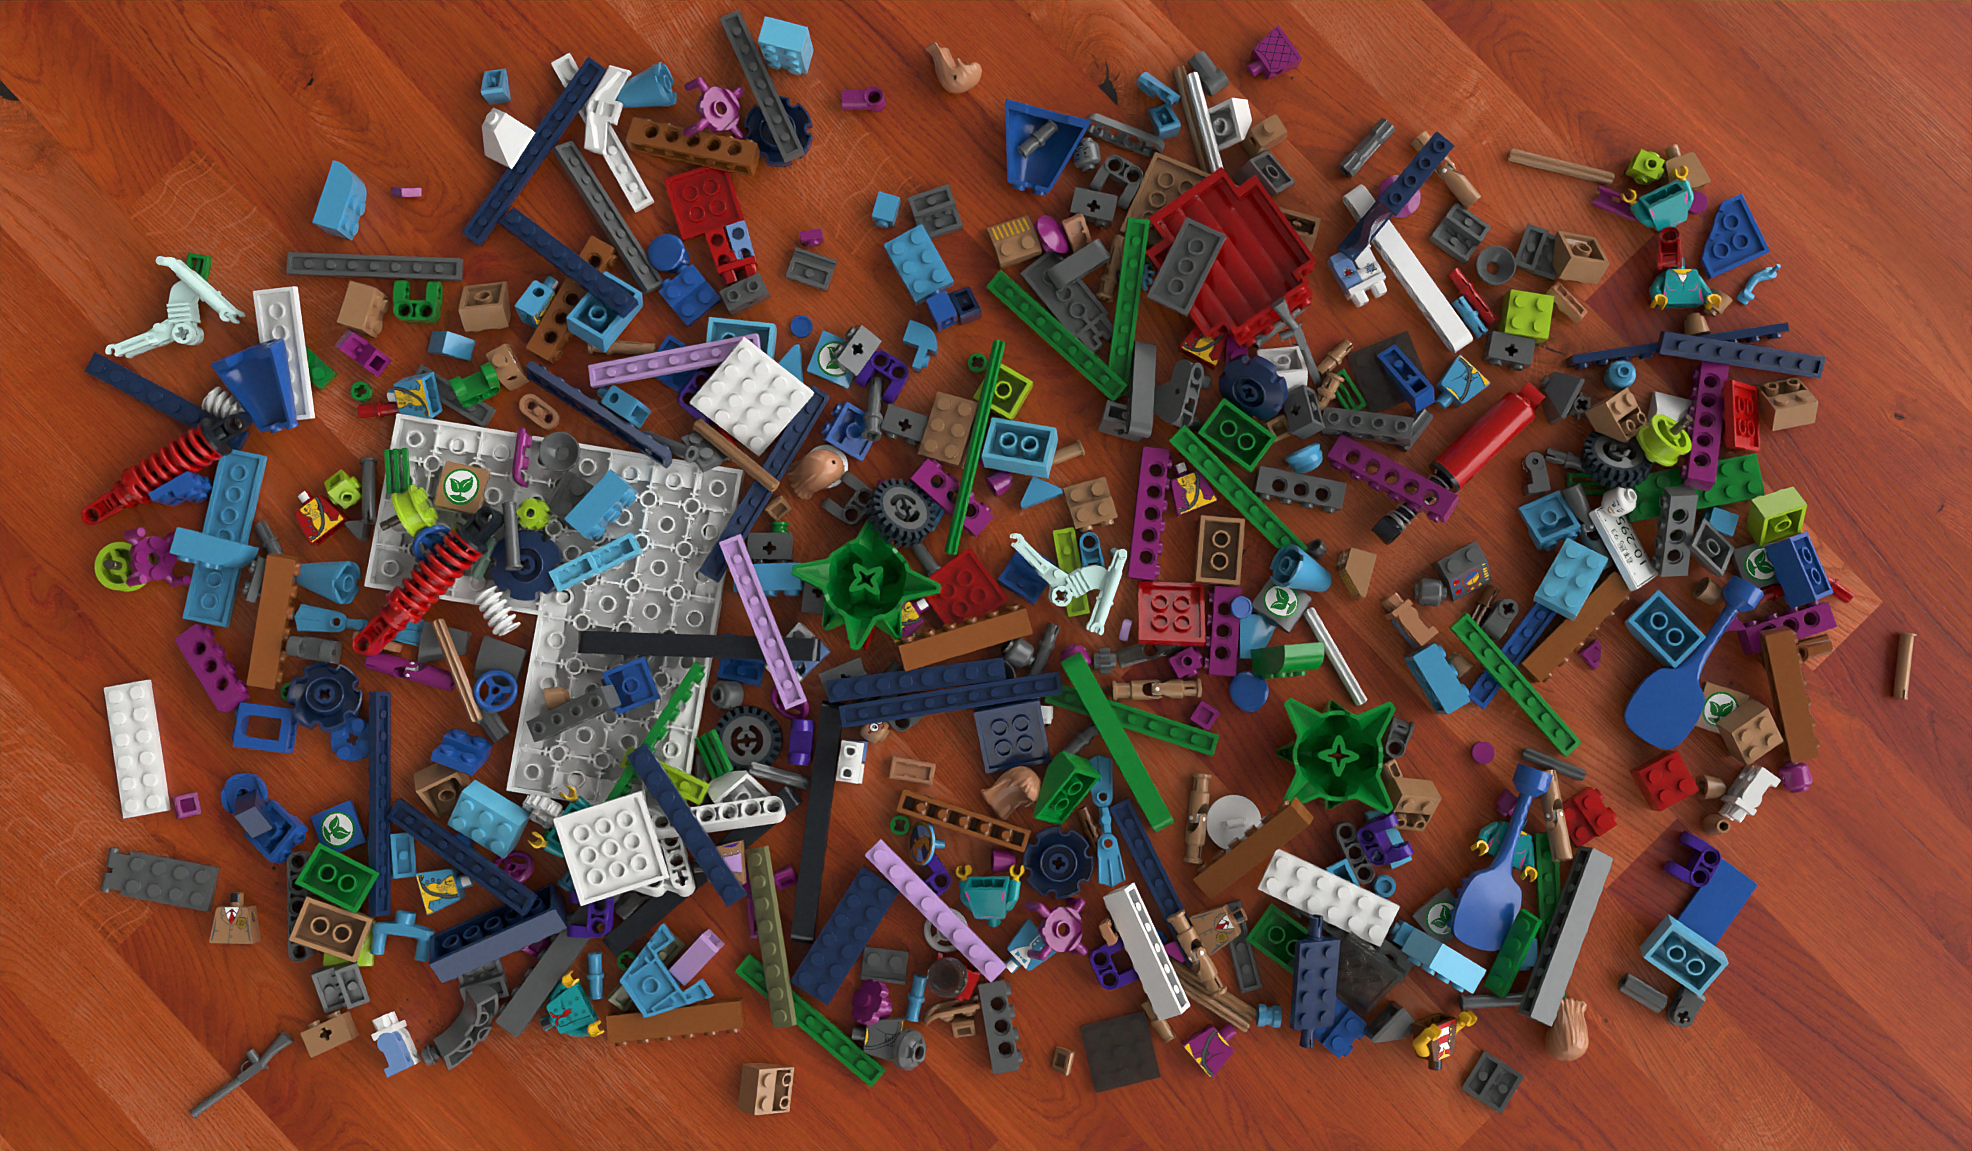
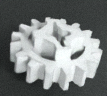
[522,794,564,829]

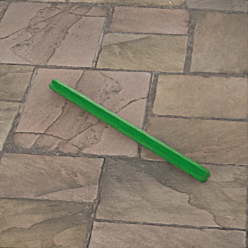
[944,340,1005,555]

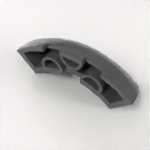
[433,984,498,1071]

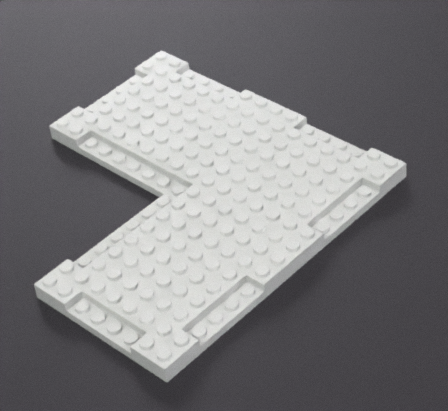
[364,413,745,813]

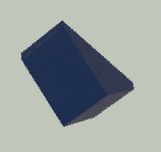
[949,286,982,325]
[234,788,275,839]

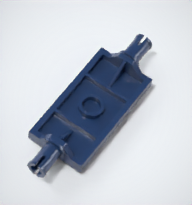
[1290,914,1340,1048]

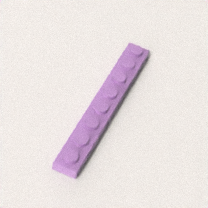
[588,333,761,388]
[719,534,807,710]
[865,839,1007,982]

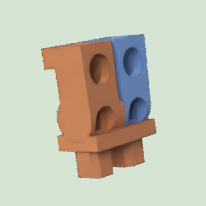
[1381,592,1439,649]

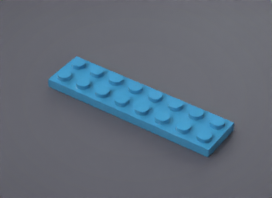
[182,449,268,628]

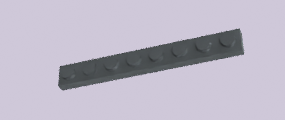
[720,10,805,163]
[552,140,663,294]
[286,252,464,282]

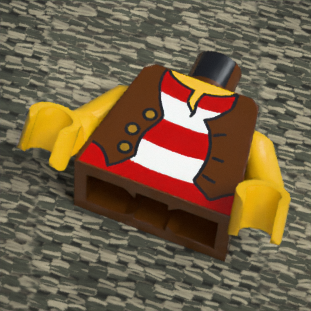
[1412,1011,1477,1071]

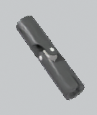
[1561,483,1614,569]

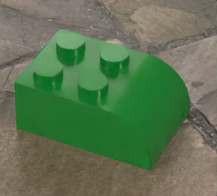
[1196,398,1277,473]
[1251,642,1324,679]

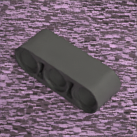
[1047,239,1111,291]
[1332,821,1375,884]

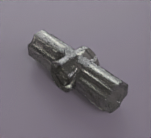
[1115,644,1184,669]
[614,863,670,920]

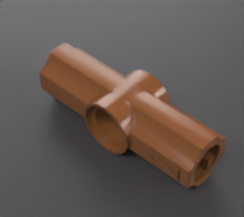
[1758,634,1833,670]

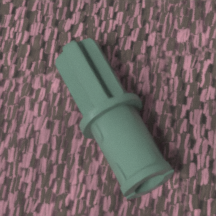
[470,537,500,580]

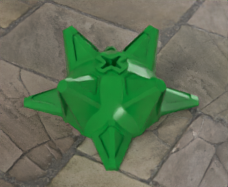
[791,516,941,650]
[1275,697,1396,814]

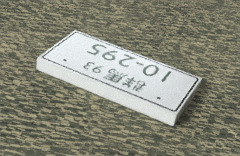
[1589,505,1657,591]

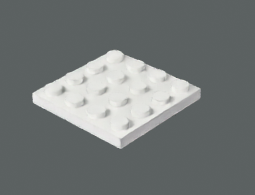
[689,337,814,456]
[553,790,669,906]

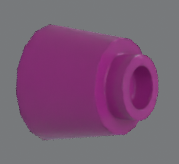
[985,470,1013,498]
[1495,788,1518,817]
[990,849,1015,874]

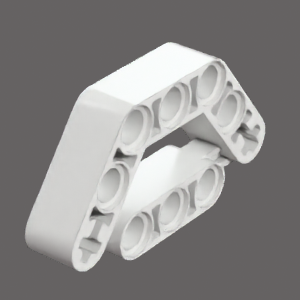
[633,825,695,897]

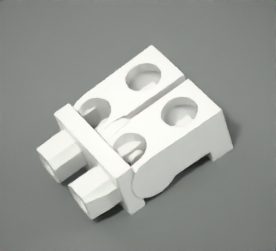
[1719,765,1781,823]

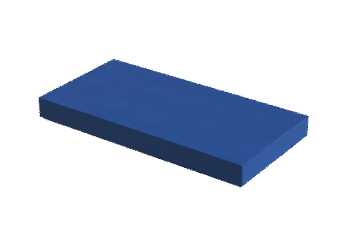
[1675,858,1758,946]

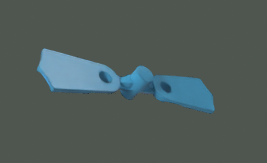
[294,604,424,646]
[1089,755,1126,887]

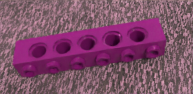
[1679,360,1729,491]
[1327,434,1459,524]
[1127,446,1173,582]

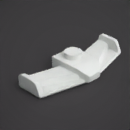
[584,65,632,156]

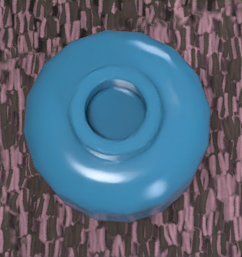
[1604,360,1636,392]

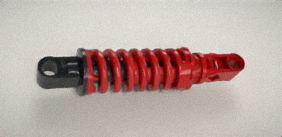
[81,411,252,526]
[352,506,504,656]

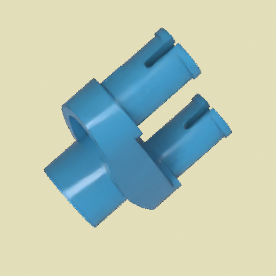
[370,910,435,961]

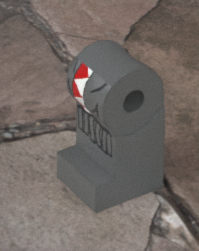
[1521,452,1551,496]

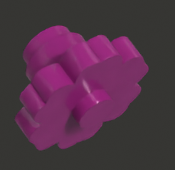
[852,979,892,1026]

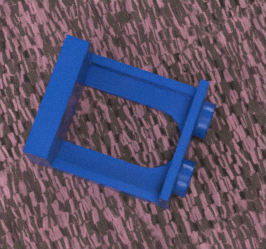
[232,702,298,753]

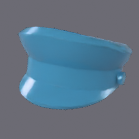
[1284,442,1323,473]

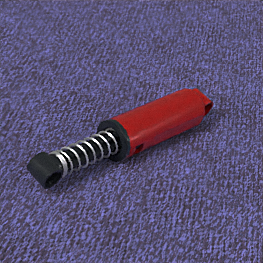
[1371,382,1546,546]

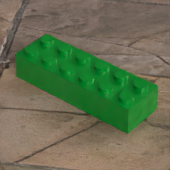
[1625,453,1765,523]

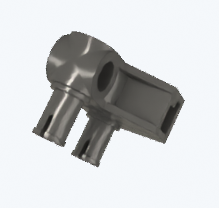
[1153,359,1212,431]

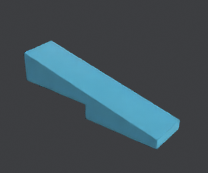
[549,532,643,592]

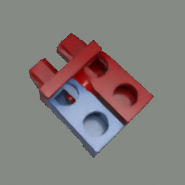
[704,220,758,286]

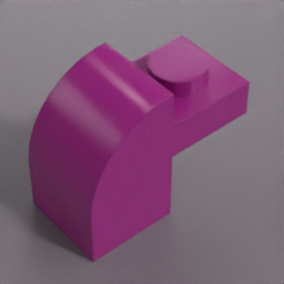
[335,328,391,377]

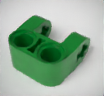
[393,280,443,324]
[448,362,500,408]

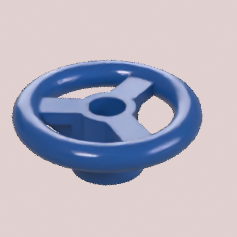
[412,525,456,563]
[473,670,518,712]

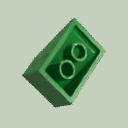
[1033,751,1101,825]
[295,843,380,914]
[1245,903,1308,975]

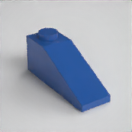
[1377,344,1435,413]

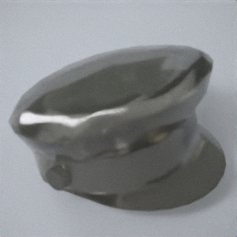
[927,958,968,998]

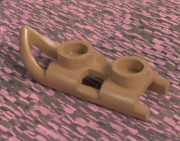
[924,994,980,1026]

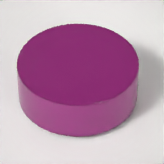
[1688,191,1708,215]
[1470,742,1494,764]

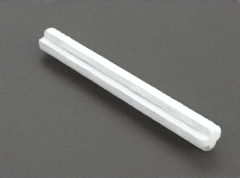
[1187,72,1223,173]
[1303,607,1367,706]

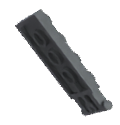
[1020,251,1113,353]
[101,847,220,912]

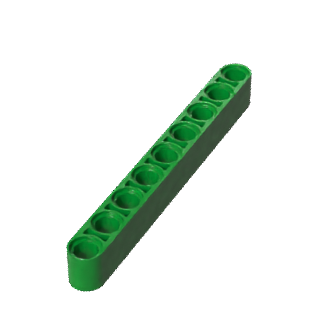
[1060,651,1174,833]

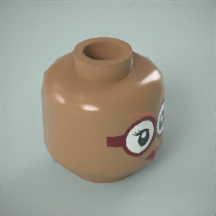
[858,721,891,744]

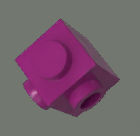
[1166,646,1203,679]

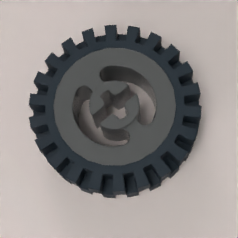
[1580,431,1653,489]
[865,479,936,548]
[712,706,783,772]

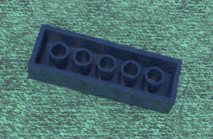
[790,865,899,1006]
[429,882,567,983]

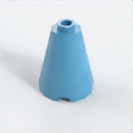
[615,62,677,108]
[1270,544,1332,592]
[296,561,361,604]

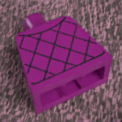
[1246,25,1302,80]

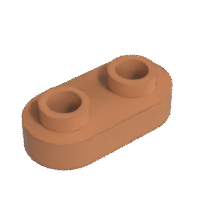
[519,394,560,430]

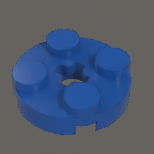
[330,717,369,761]
[221,773,269,815]

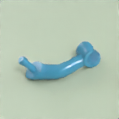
[1737,264,1781,305]

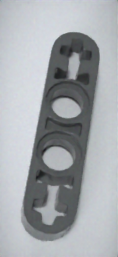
[1086,113,1165,158]

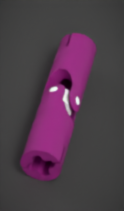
[365,652,456,692]

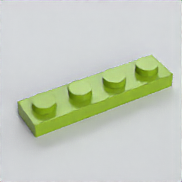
[1053,527,1090,617]
[619,746,711,805]

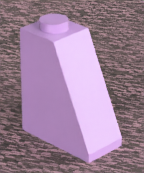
[669,929,725,986]

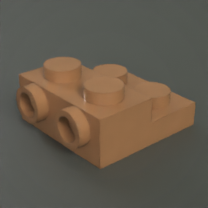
[1063,477,1118,533]

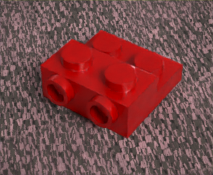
[1562,787,1617,849]

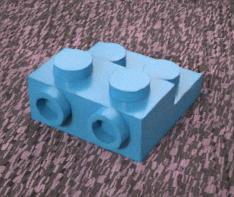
[1518,490,1581,551]

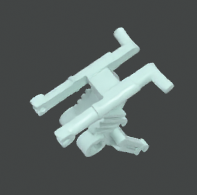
[105,256,246,358]
[1009,533,1127,635]

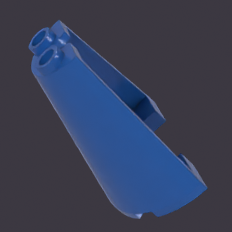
[1005,99,1091,196]
[210,338,299,433]

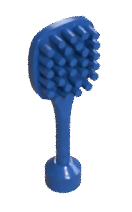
[1622,576,1764,750]
[1446,763,1553,951]

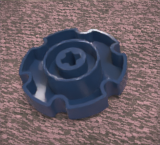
[744,96,813,167]
[1219,354,1288,421]
[490,530,564,601]
[287,662,363,733]
[1023,826,1094,899]

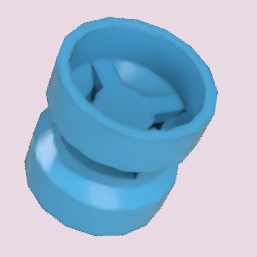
[1256,1003,1282,1028]

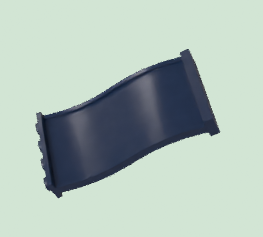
[1337,131,1455,262]

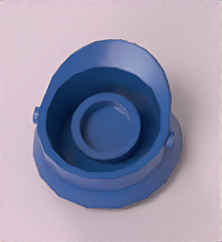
[648,234,690,273]
[1229,671,1269,712]

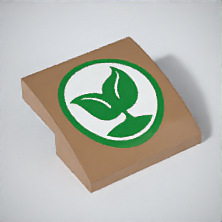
[434,461,491,515]
[1695,682,1749,734]

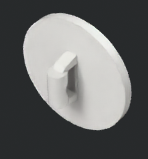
[1206,795,1262,850]

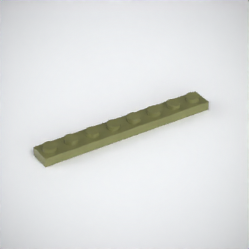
[745,846,797,1028]

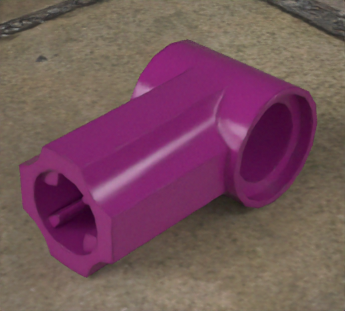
[842,86,886,112]

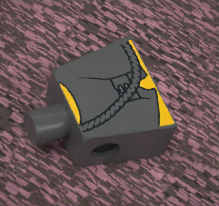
[852,1016,905,1062]

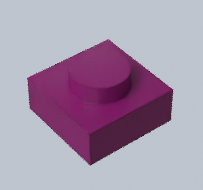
[800,229,824,248]
[1189,700,1220,731]

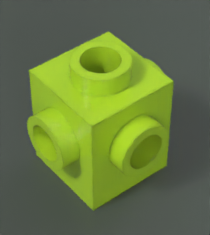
[1625,149,1665,185]
[324,469,362,509]
[515,498,553,531]

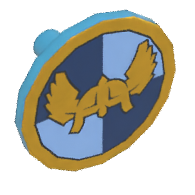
[908,821,945,866]

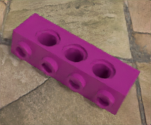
[908,458,994,537]
[1203,586,1242,676]
[1737,599,1837,654]
[174,624,251,713]

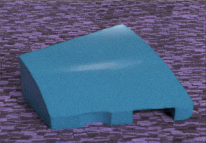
[1136,71,1181,107]
[1238,614,1276,659]

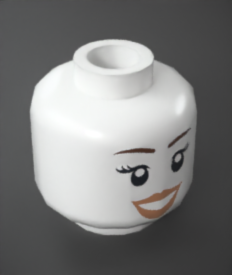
[1601,485,1637,517]

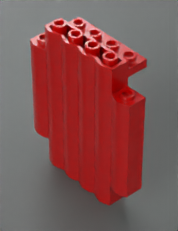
[1146,167,1316,349]

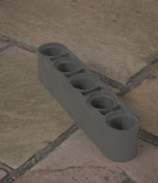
[1126,341,1156,438]
[287,850,316,962]

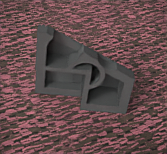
[417,621,472,664]

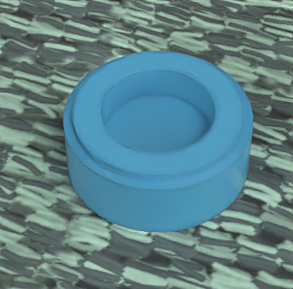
[1372,874,1396,897]

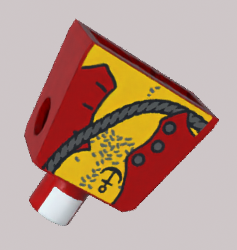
[1178,326,1228,370]
[295,491,352,546]

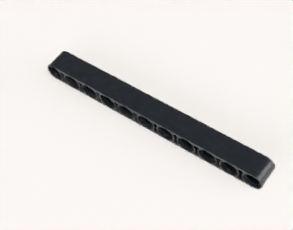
[577,631,821,661]
[791,700,845,944]
[602,785,803,957]

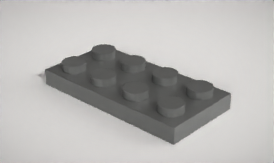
[1147,217,1226,317]

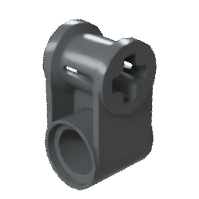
[1480,599,1518,641]
[1382,715,1415,759]
[1666,984,1706,1028]

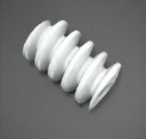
[202,387,245,428]
[474,586,521,636]

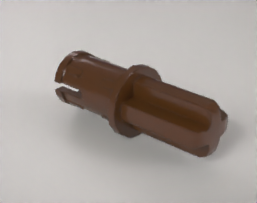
[1471,584,1500,627]

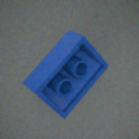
[1765,532,1834,609]

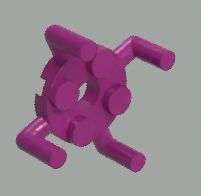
[684,77,744,140]
[124,528,191,587]
[1025,897,1088,961]

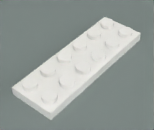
[253,286,315,420]
[104,680,171,819]
[1257,849,1400,947]

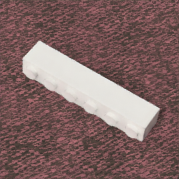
[1103,882,1190,1021]

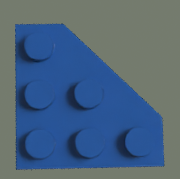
[1699,193,1770,280]

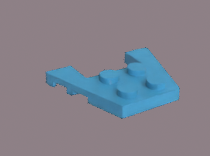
[619,923,714,1018]

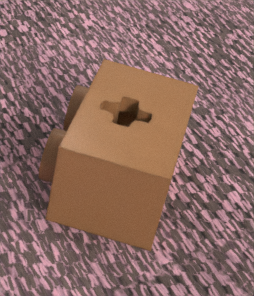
[300,1010,359,1058]

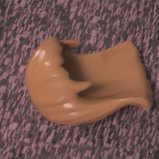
[925,42,982,94]
[786,449,845,500]
[980,766,1042,820]
[1545,998,1589,1061]

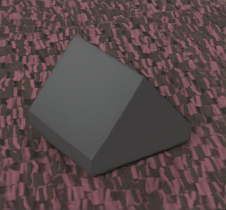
[345,521,371,541]

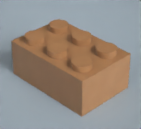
[918,392,979,470]
[1193,515,1245,587]
[289,895,375,962]

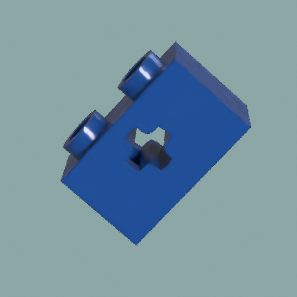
[926,290,958,332]

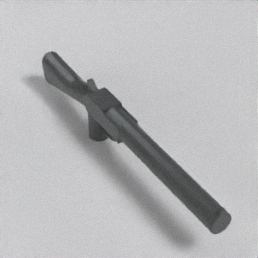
[1271,297,1323,391]
[190,1031,294,1119]

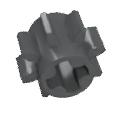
[1567,392,1593,421]
[1093,648,1116,674]

